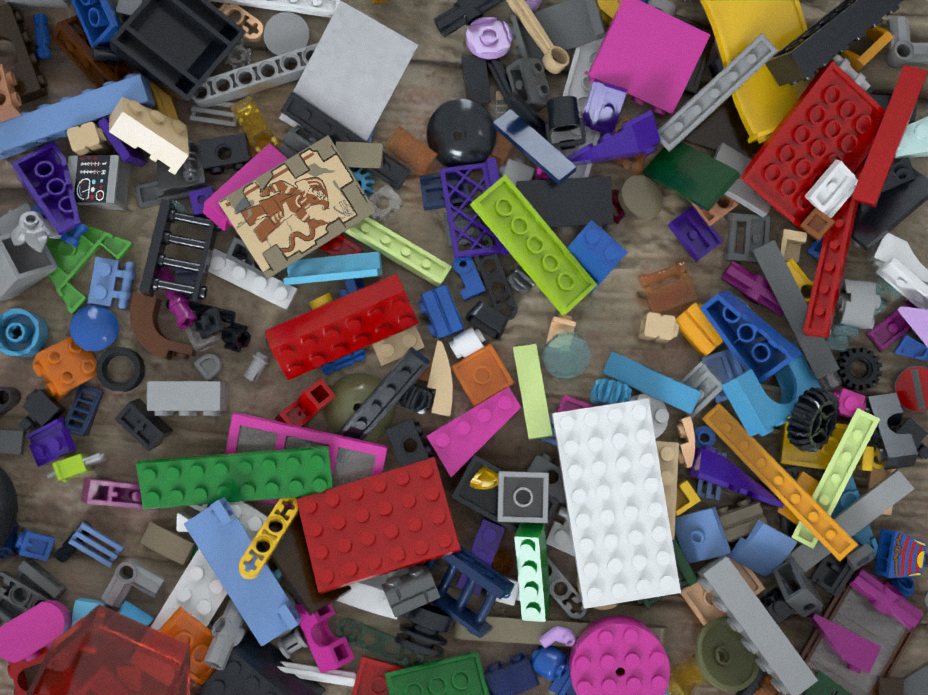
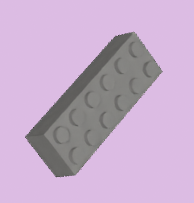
[696,556,818,695]

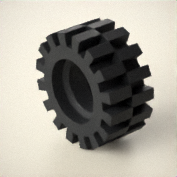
[835,347,882,391]

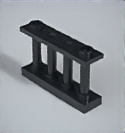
[140,199,222,306]

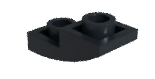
[461,55,491,104]

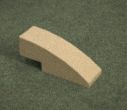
[427,341,453,417]

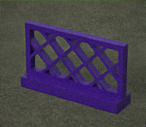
[439,158,510,259]

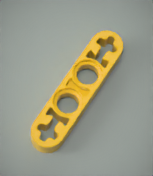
[239,497,299,580]

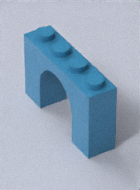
[721,342,821,437]

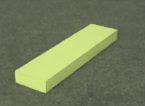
[513,344,552,440]

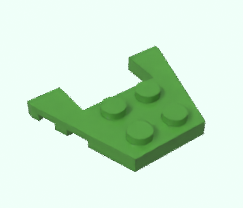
[46,223,134,315]

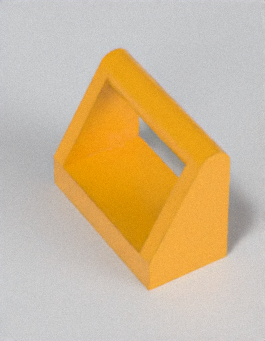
[839,26,894,72]

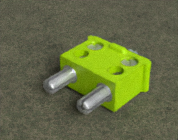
[47,453,106,482]

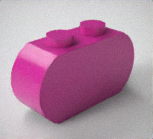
[0,600,71,663]

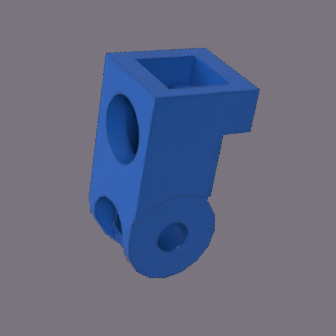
[453,257,486,302]

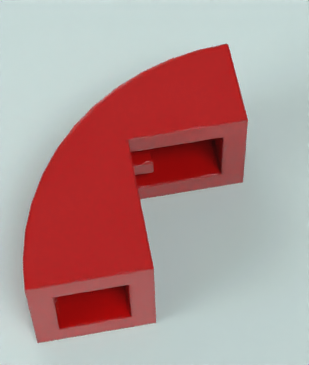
[275,378,336,437]

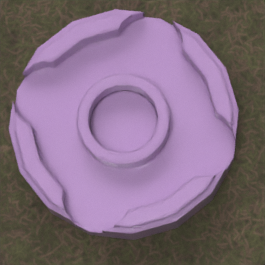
[466,17,513,59]

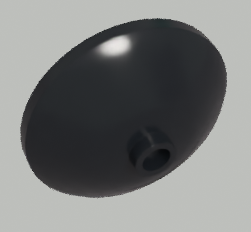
[426,99,497,167]

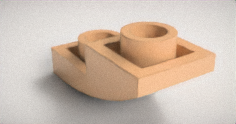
[676,416,695,468]

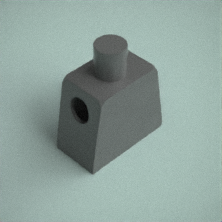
[772,557,823,617]

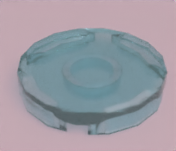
[542,332,591,379]

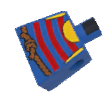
[874,529,928,578]

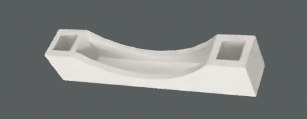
[867,233,928,285]

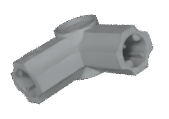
[885,16,928,68]
[101,558,166,608]

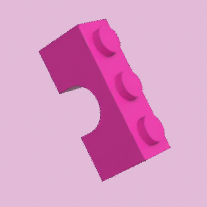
[294,602,355,673]

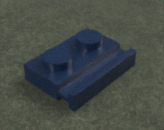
[419,172,470,211]

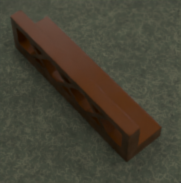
[52,15,133,88]

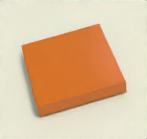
[450,343,515,407]

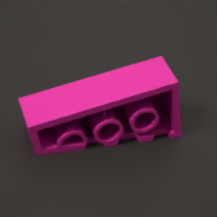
[427,387,521,477]

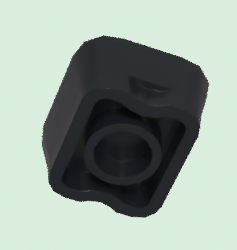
[466,301,509,341]

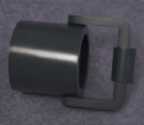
[545,96,586,150]

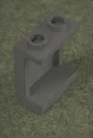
[0,558,68,622]

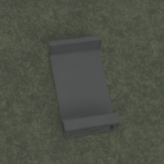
[510,0,607,59]

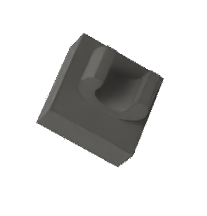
[847,539,874,571]

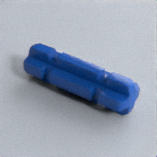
[33,13,51,60]
[321,348,366,375]

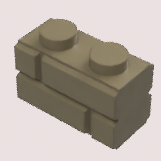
[716,497,767,543]

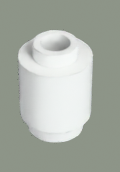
[449,327,485,359]

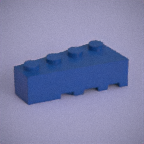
[700,290,803,384]

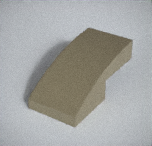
[140,521,196,565]

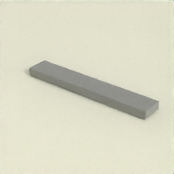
[658,33,779,152]
[784,469,915,572]

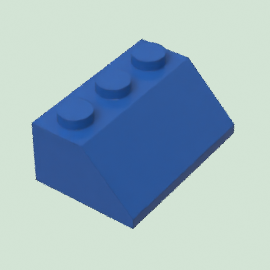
[71,0,122,47]

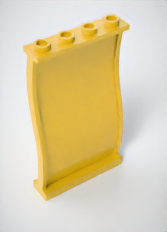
[700,0,819,144]

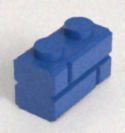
[418,284,465,340]

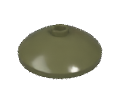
[324,373,395,442]
[695,617,759,692]

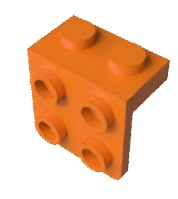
[33,336,97,402]

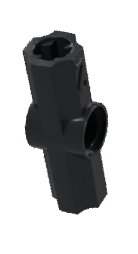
[434,0,503,38]

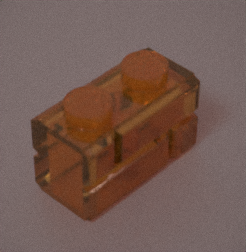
[385,125,438,176]

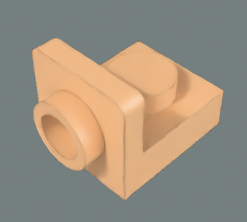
[545,314,577,351]

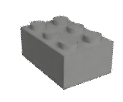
[147,381,229,416]

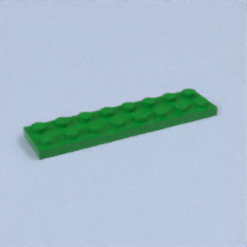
[136,446,334,509]

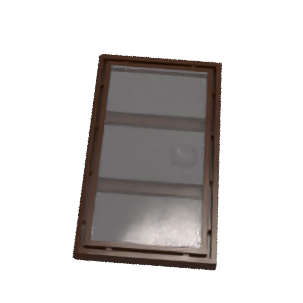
[775,569,926,695]

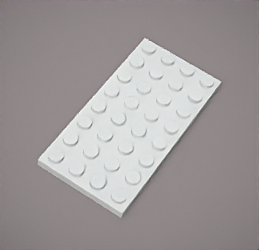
[552,398,681,609]

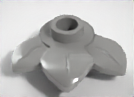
[11,211,62,252]

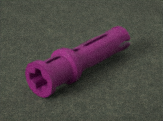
[159,266,198,329]

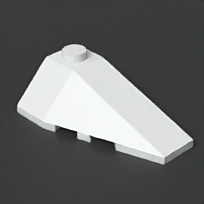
[336,574,397,620]

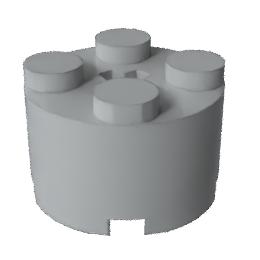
[833,279,881,329]

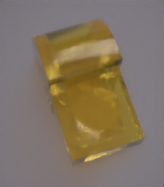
[230,95,278,154]
[667,654,708,695]

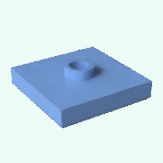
[675,506,731,563]

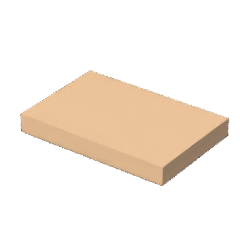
[680,553,765,626]

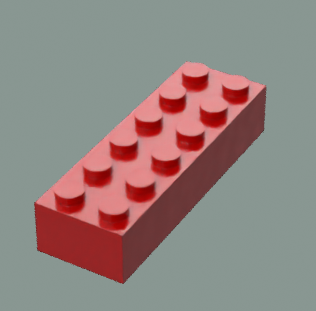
[265,273,419,380]

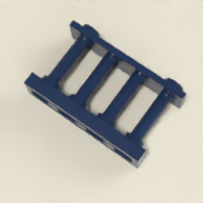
[423,546,515,638]

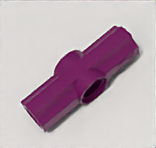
[721,261,783,317]
[849,567,923,630]

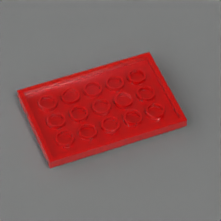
[739,60,886,232]
[296,457,461,594]

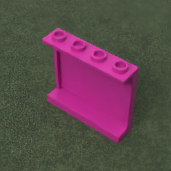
[584,0,710,116]

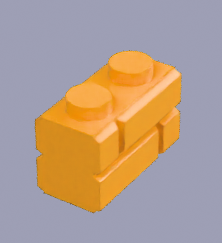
[675,302,723,357]

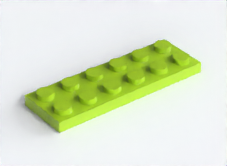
[470,174,597,316]

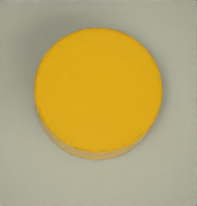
[309,292,333,310]

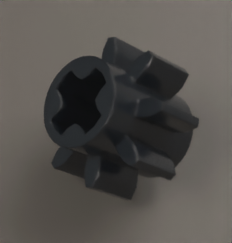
[221,322,251,353]

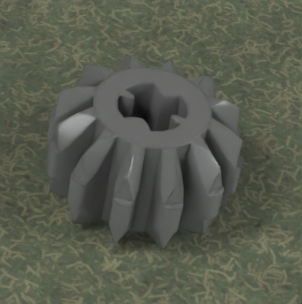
[508,264,536,294]

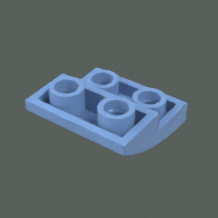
[729,520,797,577]

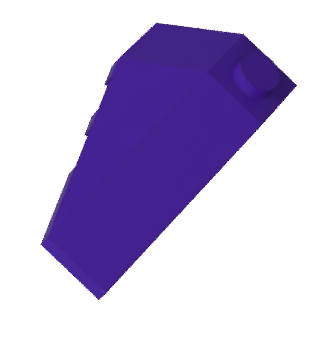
[566,110,661,166]
[11,141,81,236]
[687,445,784,508]

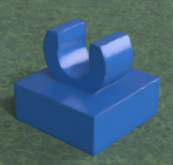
[339,278,365,298]

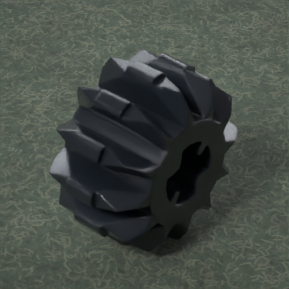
[396,383,434,414]

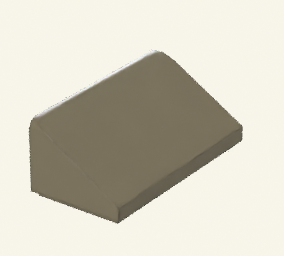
[336,141,384,168]

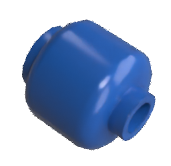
[531,645,568,681]

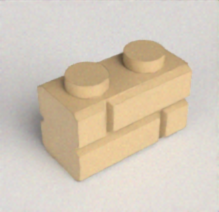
[67,121,113,156]
[638,312,679,344]

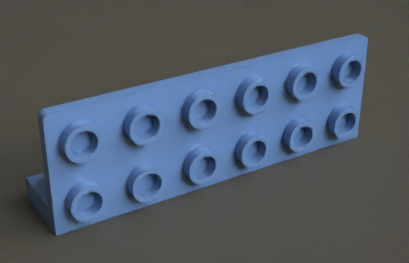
[184,497,303,646]

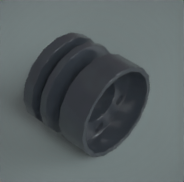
[395,603,455,657]

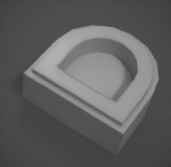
[193,353,223,381]

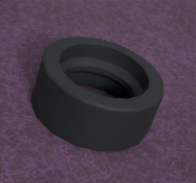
[96,347,145,392]

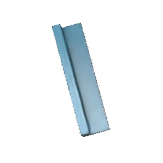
[283,251,383,285]

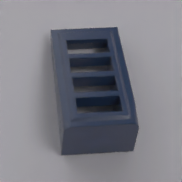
[64,384,104,436]

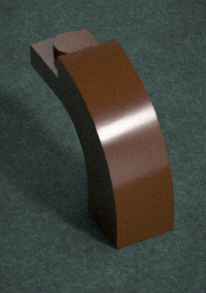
[130,293,198,360]

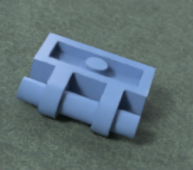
[87,257,136,309]

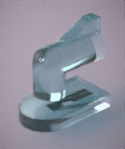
[874,275,902,315]

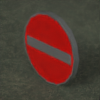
[894,366,928,413]

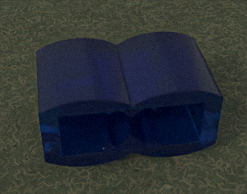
[484,652,540,695]

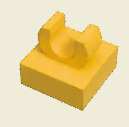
[857,446,883,471]

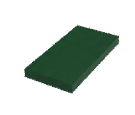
[642,142,741,212]

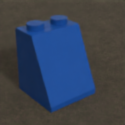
[567,220,628,294]

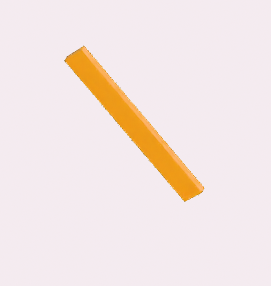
[702,403,858,561]

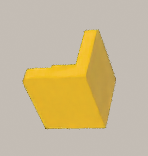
[676,480,701,516]

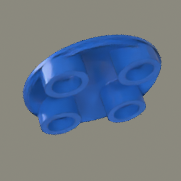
[70,305,119,352]

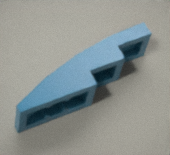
[602,351,701,414]

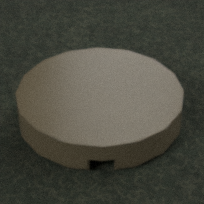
[618,175,663,221]

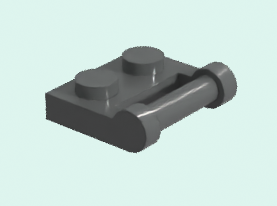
[724,213,771,263]

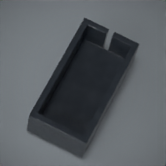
[451,455,559,533]

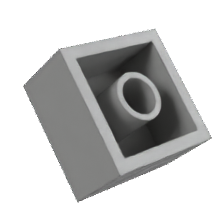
[497,471,549,523]

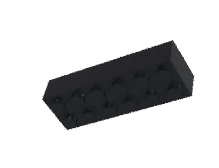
[766,0,904,86]

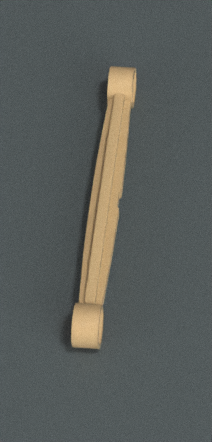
[506,0,569,74]

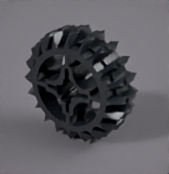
[786,387,840,452]

